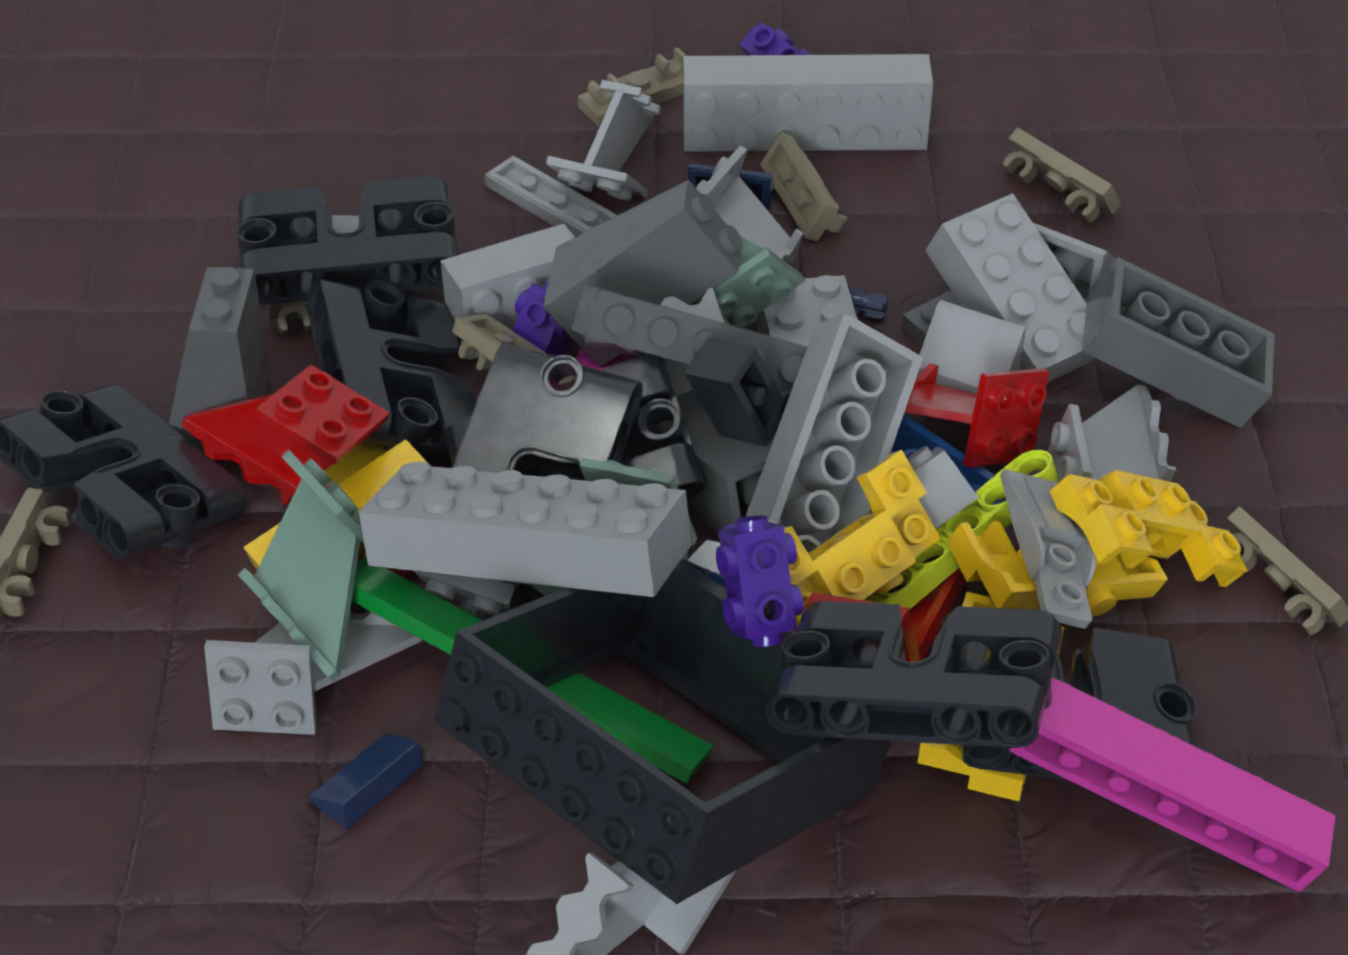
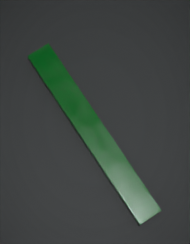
[352,557,714,784]

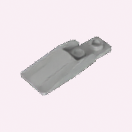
[1000,469,1096,629]

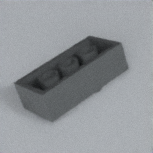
[1082,257,1275,428]

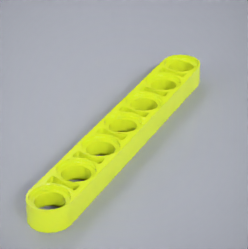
[865,450,1059,610]

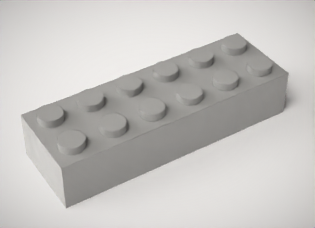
[683,54,933,152]
[746,313,923,609]
[359,462,691,597]

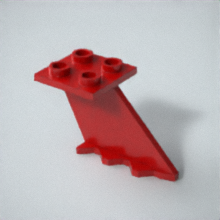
[904,364,1050,467]
[181,365,390,506]

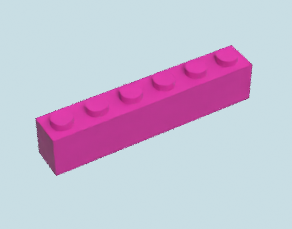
[1009,677,1336,892]

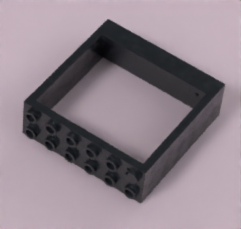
[434,559,891,904]

